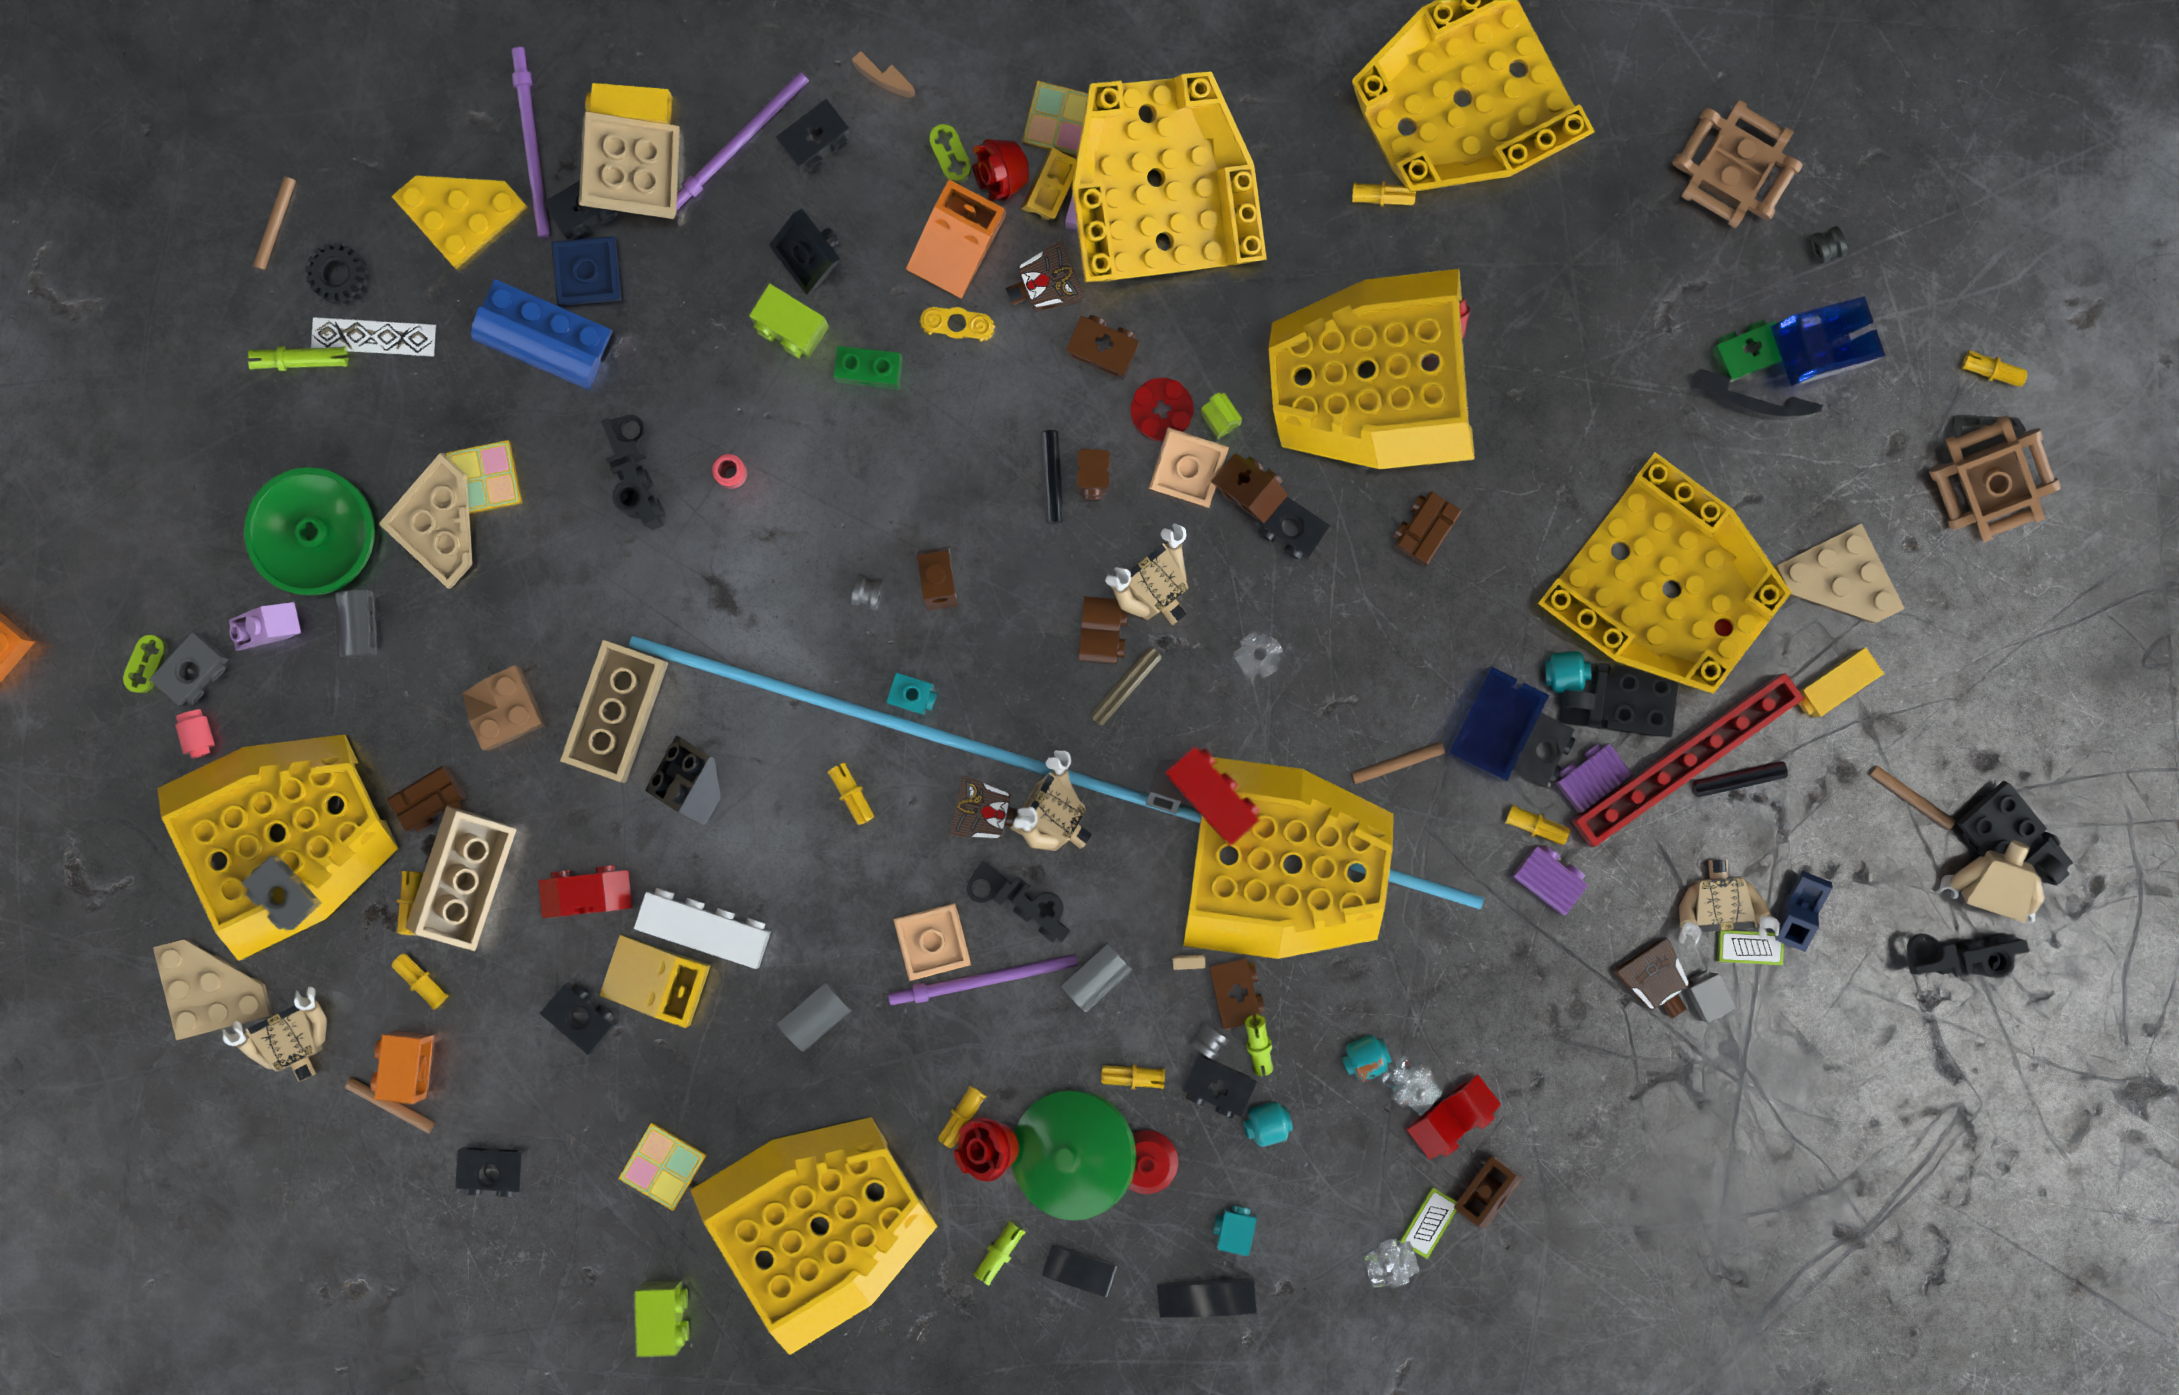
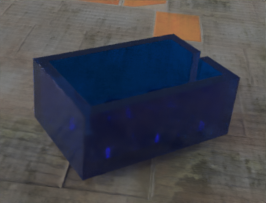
[1770,296,1886,387]
[1445,667,1550,782]

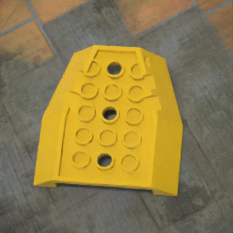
[1352,0,1595,192]
[1072,71,1267,282]
[1269,269,1475,469]
[1538,452,1792,694]
[157,734,399,961]
[1183,757,1394,959]
[690,1117,938,1355]

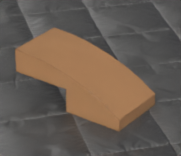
[852,51,916,99]

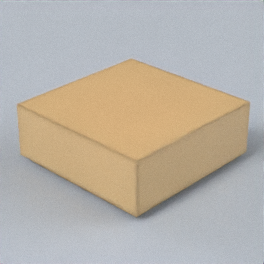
[1172,954,1206,970]

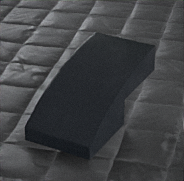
[1042,1245,1117,1297]

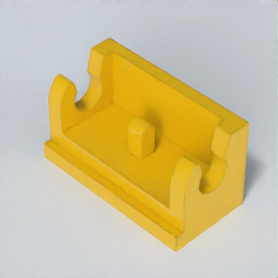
[1020,148,1076,220]

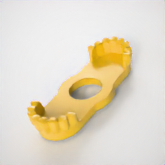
[919,307,995,342]

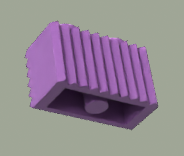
[1555,742,1632,813]
[1511,845,1588,915]

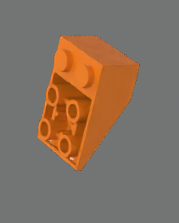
[906,179,1006,299]

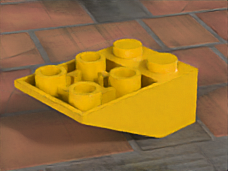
[599,934,711,1028]

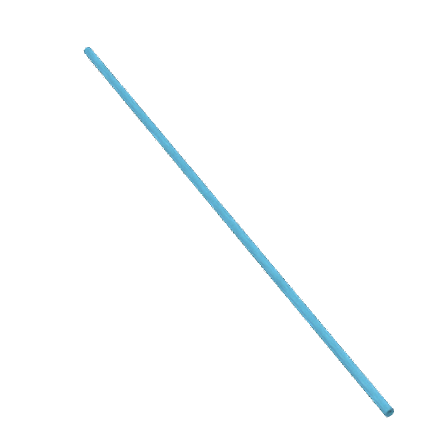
[629,636,1484,909]

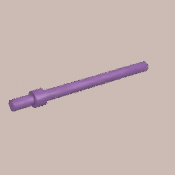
[511,47,550,237]
[676,72,809,211]
[888,954,1078,1006]

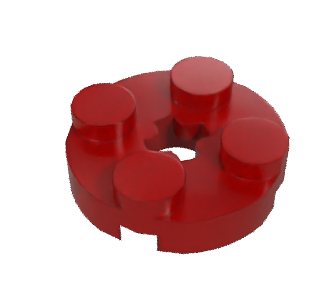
[1130,377,1194,442]

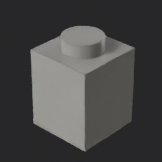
[1686,970,1737,1023]

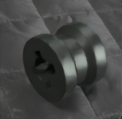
[1811,226,1848,264]

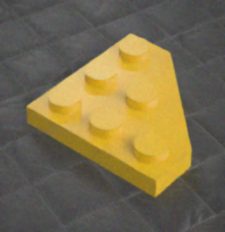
[392,176,527,269]

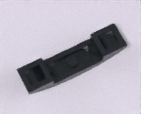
[1693,369,1823,421]

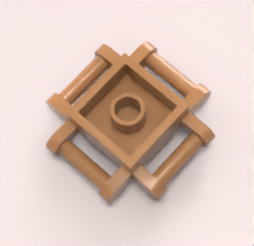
[1672,99,1803,229]
[1929,415,2061,543]

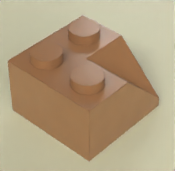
[462,665,547,751]

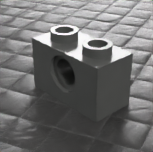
[149,632,229,706]
[242,856,322,931]

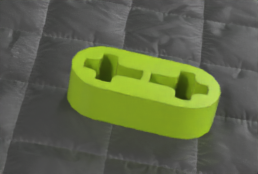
[929,124,971,184]
[123,635,169,693]

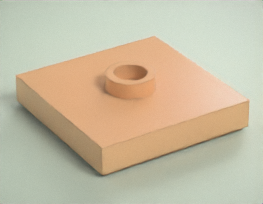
[1148,427,1229,508]
[893,903,972,981]

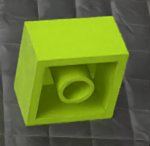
[749,283,829,359]
[635,1280,689,1357]

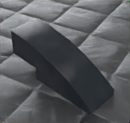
[1157,1278,1257,1318]

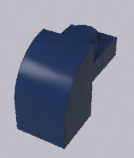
[1775,871,1832,952]

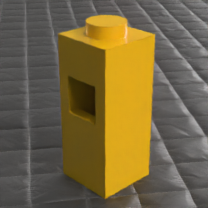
[585,83,672,125]
[1798,647,1884,718]

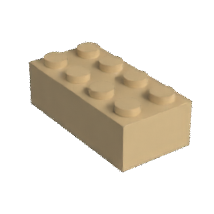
[560,640,668,783]
[406,806,516,951]

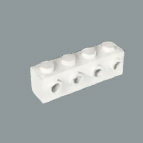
[634,888,771,969]

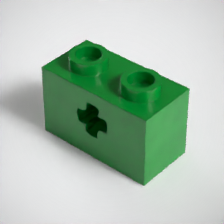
[1711,319,1791,382]
[833,346,903,390]

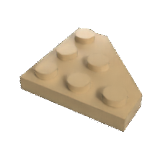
[379,453,472,589]
[1774,524,1905,624]
[153,939,272,1040]

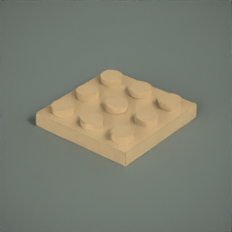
[579,112,680,219]

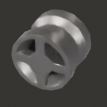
[851,574,884,610]
[1189,1022,1229,1061]

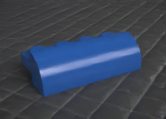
[471,279,613,390]

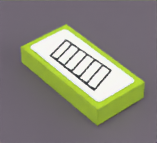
[1717,930,1784,965]
[1399,1187,1457,1259]

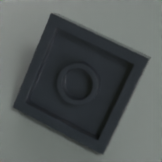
[769,209,840,295]

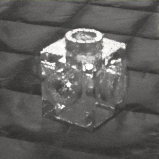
[1231,631,1283,681]
[1384,1059,1443,1116]
[1363,1238,1420,1288]

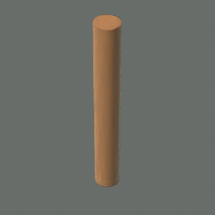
[253,176,296,270]
[1351,742,1445,784]
[1869,765,1956,830]
[345,1077,435,1134]

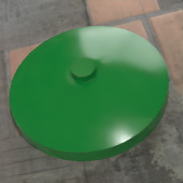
[244,467,375,596]
[1012,1090,1136,1220]

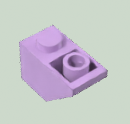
[229,602,301,651]

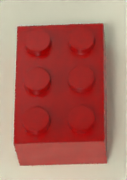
[1164,746,1260,846]

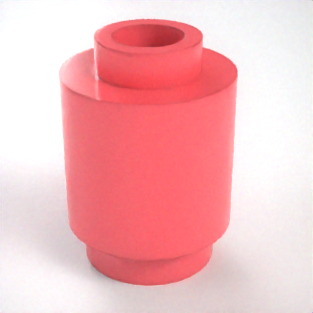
[712,454,747,489]
[175,709,215,759]

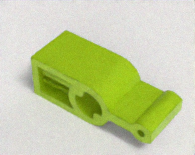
[1200,392,1243,440]

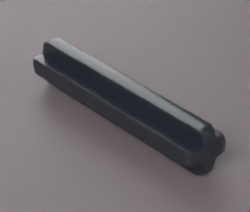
[1041,430,1063,524]
[1693,762,1788,797]

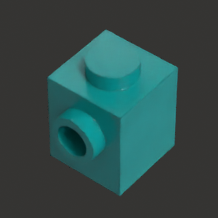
[886,673,937,715]
[1213,1204,1257,1256]

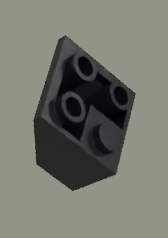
[645,735,721,826]

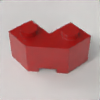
[538,865,632,918]
[1406,1074,1502,1160]

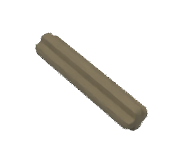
[1090,647,1162,726]

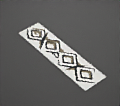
[311,318,436,356]

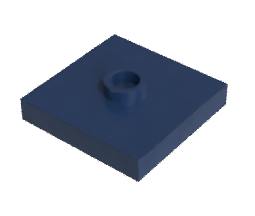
[551,236,622,306]

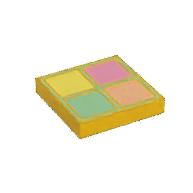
[1022,81,1088,157]
[446,440,523,514]
[618,1122,707,1211]

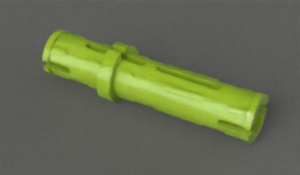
[248,346,348,371]

